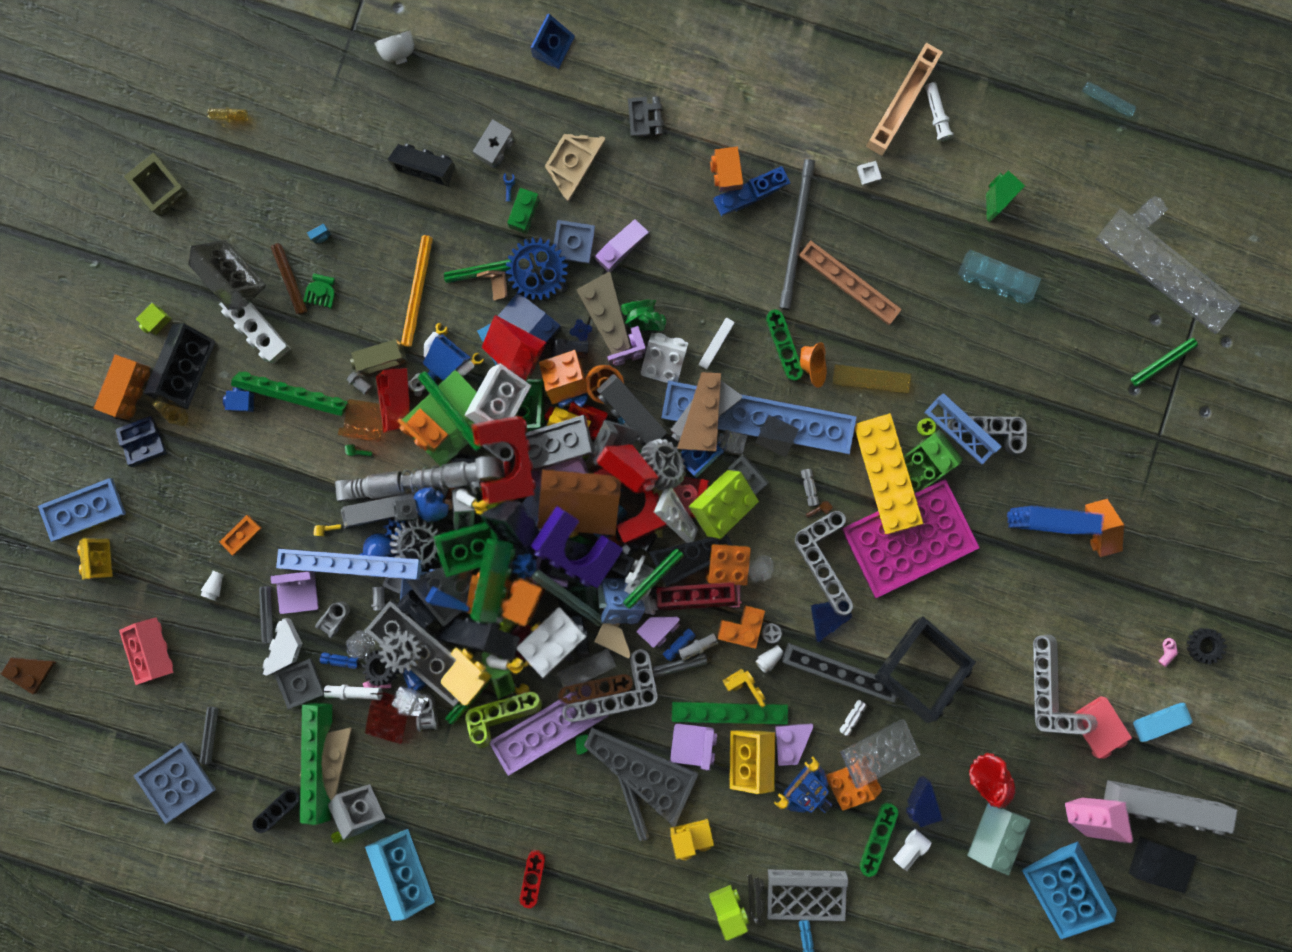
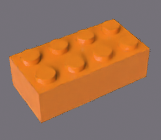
[502,577,545,626]

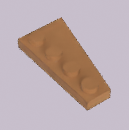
[677,372,721,452]

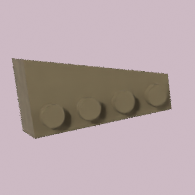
[576,271,630,355]

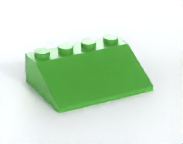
[402,370,477,466]

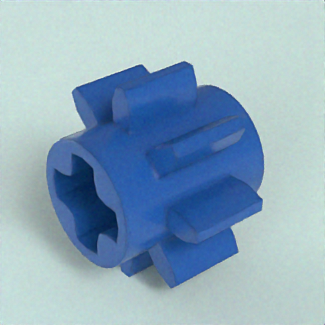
[383,518,407,540]
[512,554,537,579]

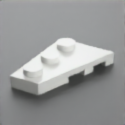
[654,489,698,543]

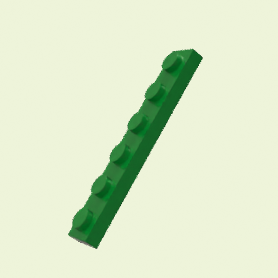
[231,372,349,417]
[672,702,788,724]

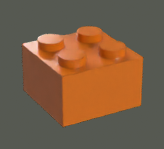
[539,350,587,404]

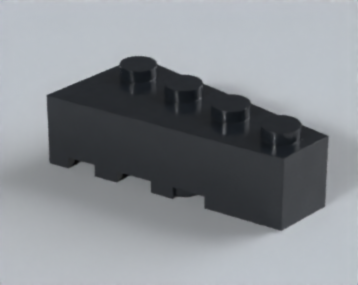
[649,534,733,587]
[437,616,520,660]

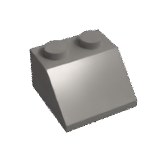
[328,784,386,840]

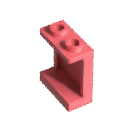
[1074,696,1132,759]

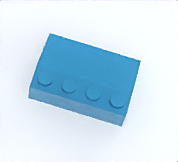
[1022,842,1117,939]

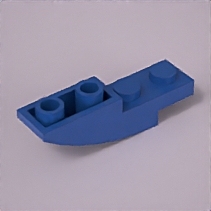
[713,166,790,216]

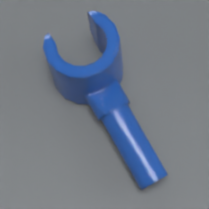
[503,173,515,202]

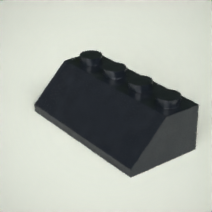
[144,323,216,409]

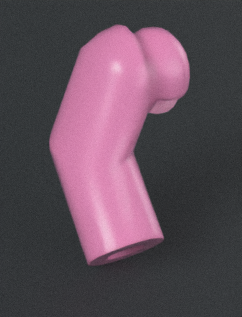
[1158,638,1177,667]

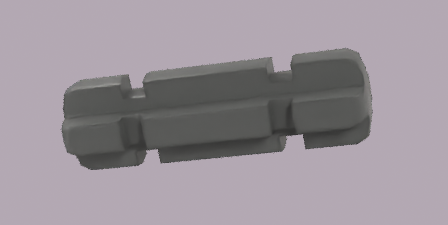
[470,480,483,502]

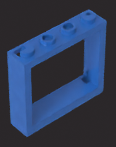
[1007,506,1103,535]

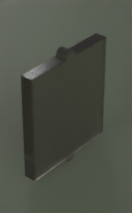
[755,415,799,458]

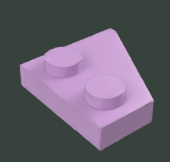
[775,723,813,766]

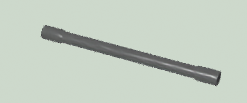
[779,159,815,310]

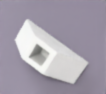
[263,618,302,676]

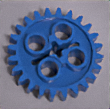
[506,237,568,300]

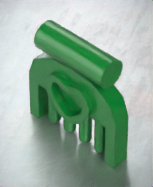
[303,273,335,309]

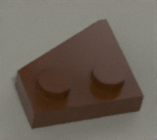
[1,657,56,694]

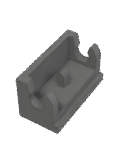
[728,454,769,495]

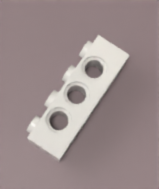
[219,289,291,364]

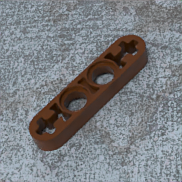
[558,674,632,704]

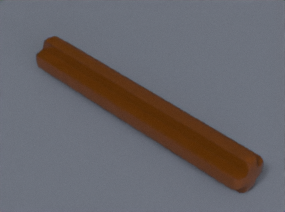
[271,243,307,315]

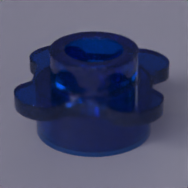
[570,319,592,341]

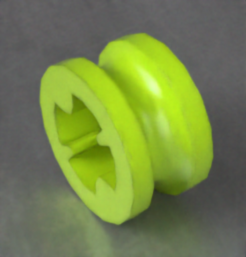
[917,418,936,436]

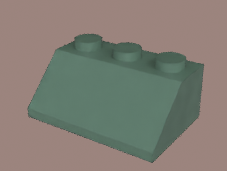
[967,803,1030,875]

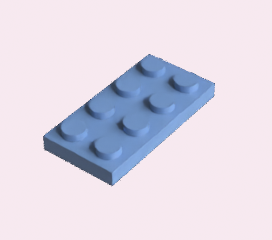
[38,478,126,542]

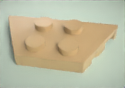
[545,134,606,202]
[300,727,352,801]

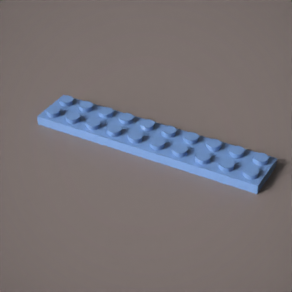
[661,381,856,455]

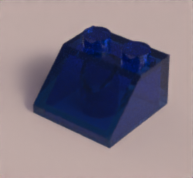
[906,776,943,827]

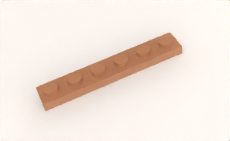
[798,240,902,325]

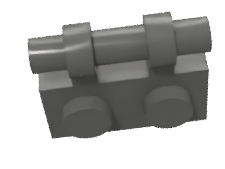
[628,96,664,138]

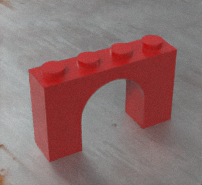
[472,416,536,504]
[594,468,668,545]

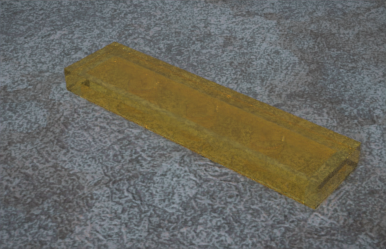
[832,364,911,393]

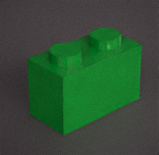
[507,188,540,235]

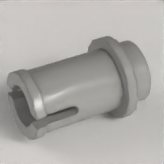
[347,371,372,395]
[371,587,387,610]

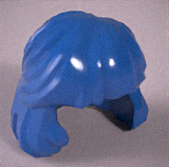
[414,487,449,522]

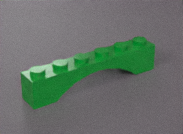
[300,703,332,825]

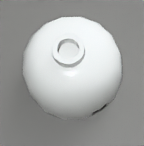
[374,31,414,65]

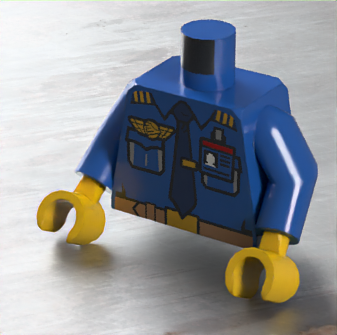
[774,757,832,813]

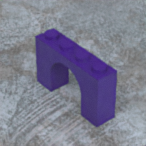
[531,506,623,588]

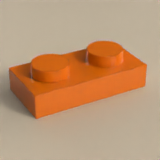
[220,515,262,556]

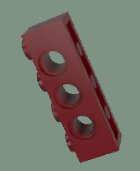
[657,582,738,611]

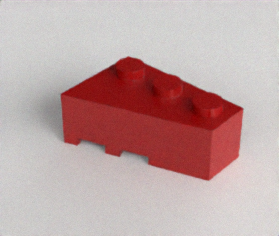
[376,368,410,433]

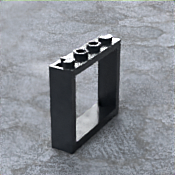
[874,616,976,724]

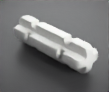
[840,700,867,736]

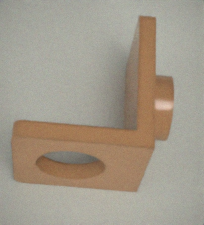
[477,270,507,301]

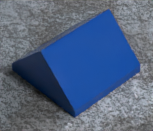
[531,14,575,69]
[680,445,724,479]

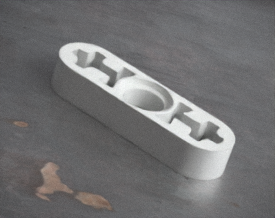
[699,317,735,370]

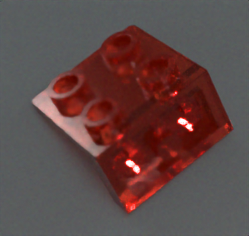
[365,692,414,744]

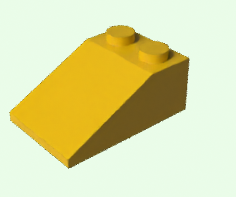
[77,538,112,579]

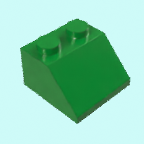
[986,170,1025,222]

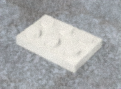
[517,607,587,677]

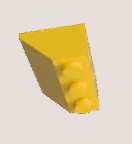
[730,730,775,794]

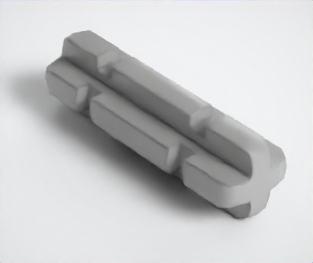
[801,469,819,506]

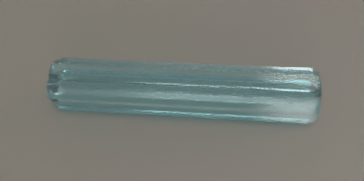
[1082,82,1136,117]

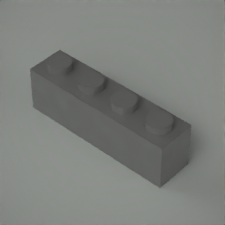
[597,374,667,446]

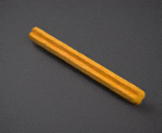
[401,235,433,347]

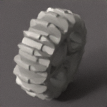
[640,439,687,490]
[390,518,439,569]

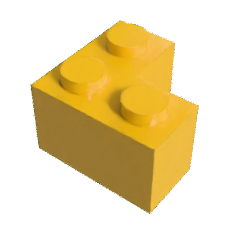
[670,819,714,860]

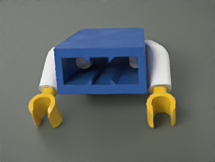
[423,323,484,382]

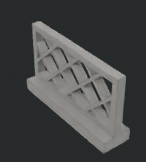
[767,869,848,921]

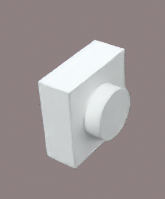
[857,161,882,186]

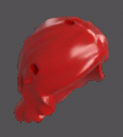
[969,753,1016,809]

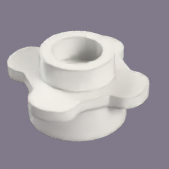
[408,373,426,396]

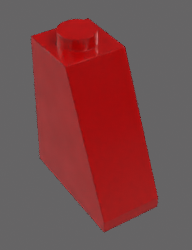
[596,445,659,493]

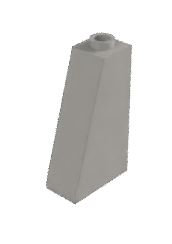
[670,381,743,442]
[341,493,417,529]

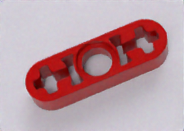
[520,850,545,908]

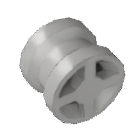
[761,623,782,643]

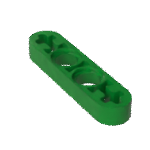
[766,309,803,381]
[859,802,898,877]

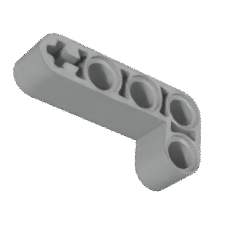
[948,416,1027,454]

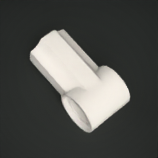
[893,829,931,871]

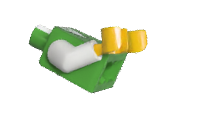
[481,652,530,699]

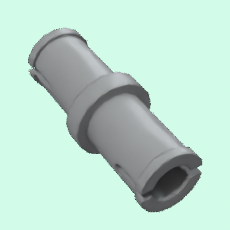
[678,633,718,661]

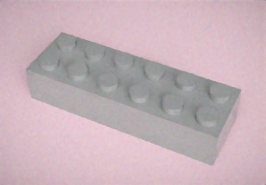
[365,600,459,707]
[1104,780,1237,835]

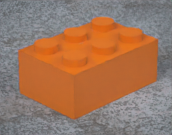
[94,354,150,420]

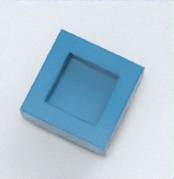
[307,224,331,243]

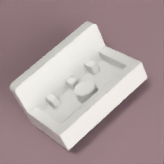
[624,555,654,601]

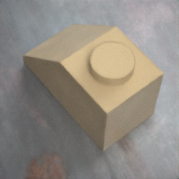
[594,623,631,659]

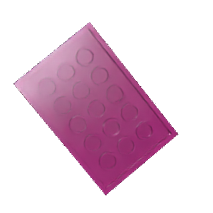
[841,479,979,598]

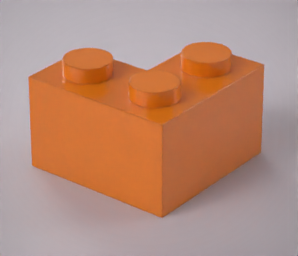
[710,146,743,192]
[1085,499,1124,557]
[717,605,765,649]

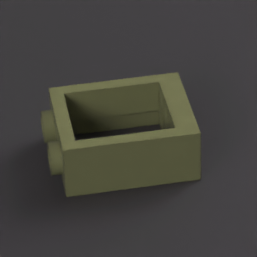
[123,153,188,216]
[350,339,408,376]

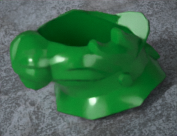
[620,299,666,331]

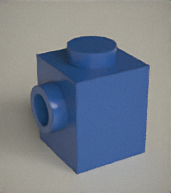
[223,388,254,413]

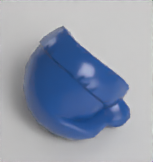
[359,533,396,558]

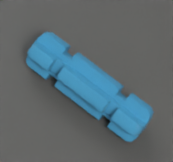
[799,920,814,952]

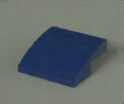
[115,416,167,467]

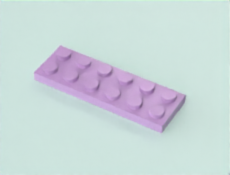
[490,686,609,775]

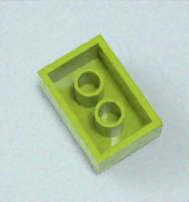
[688,470,759,539]

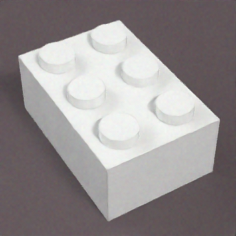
[464,364,531,423]

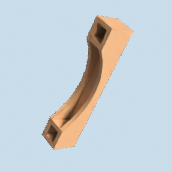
[866,43,943,156]

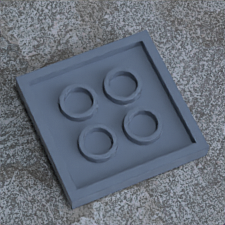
[133,742,216,824]

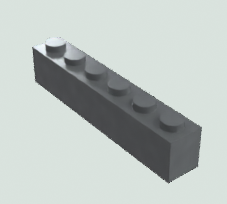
[782,643,896,703]

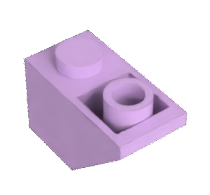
[637,616,680,648]

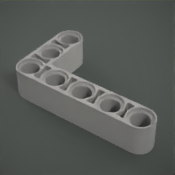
[794,511,853,616]
[1033,634,1098,734]
[562,650,657,722]

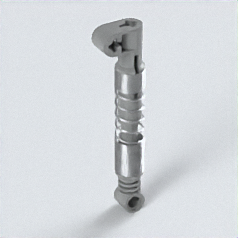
[335,457,505,501]

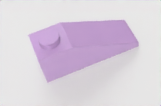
[595,219,649,273]

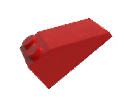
[481,315,546,381]

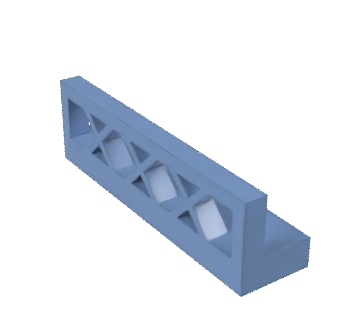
[924,394,1002,465]

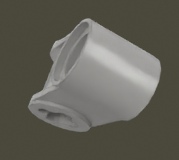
[483,442,515,463]
[315,601,350,639]
[415,693,439,732]

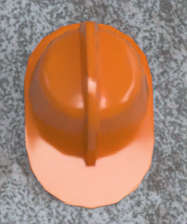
[800,342,827,388]

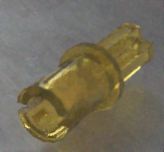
[207,107,247,122]

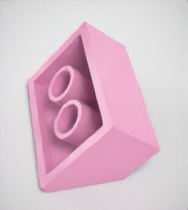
[1065,798,1133,843]

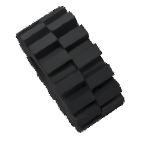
[1186,628,1227,664]
[362,650,400,685]

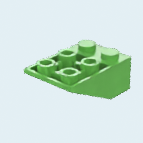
[903,429,963,493]

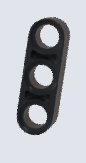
[252,786,301,833]

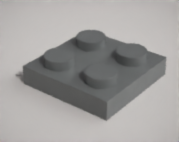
[274,658,325,709]

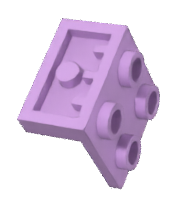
[608,326,646,366]
[271,571,319,614]

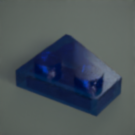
[810,602,852,642]

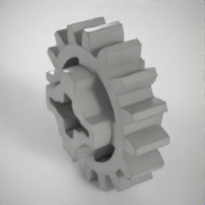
[378,630,423,673]

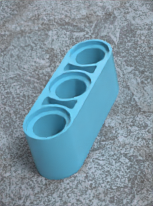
[1133,703,1193,742]

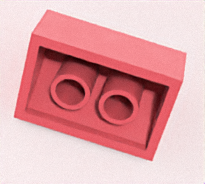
[119,617,174,685]

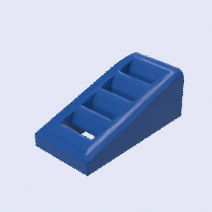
[425,587,470,611]

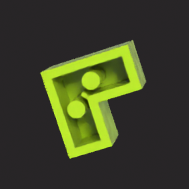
[709,885,750,941]

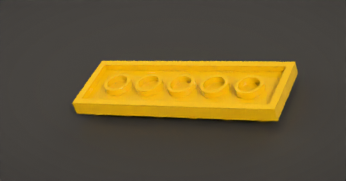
[854,413,923,535]

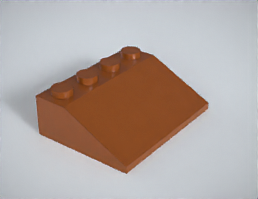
[537,469,621,535]

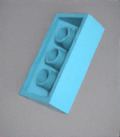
[365,829,435,921]

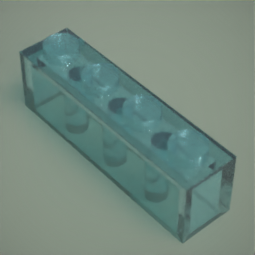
[958,250,1041,304]

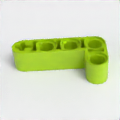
[466,692,542,748]

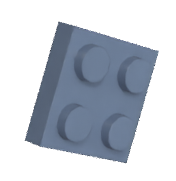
[554,220,595,264]

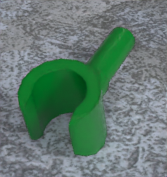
[345,444,372,456]

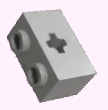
[473,119,514,168]

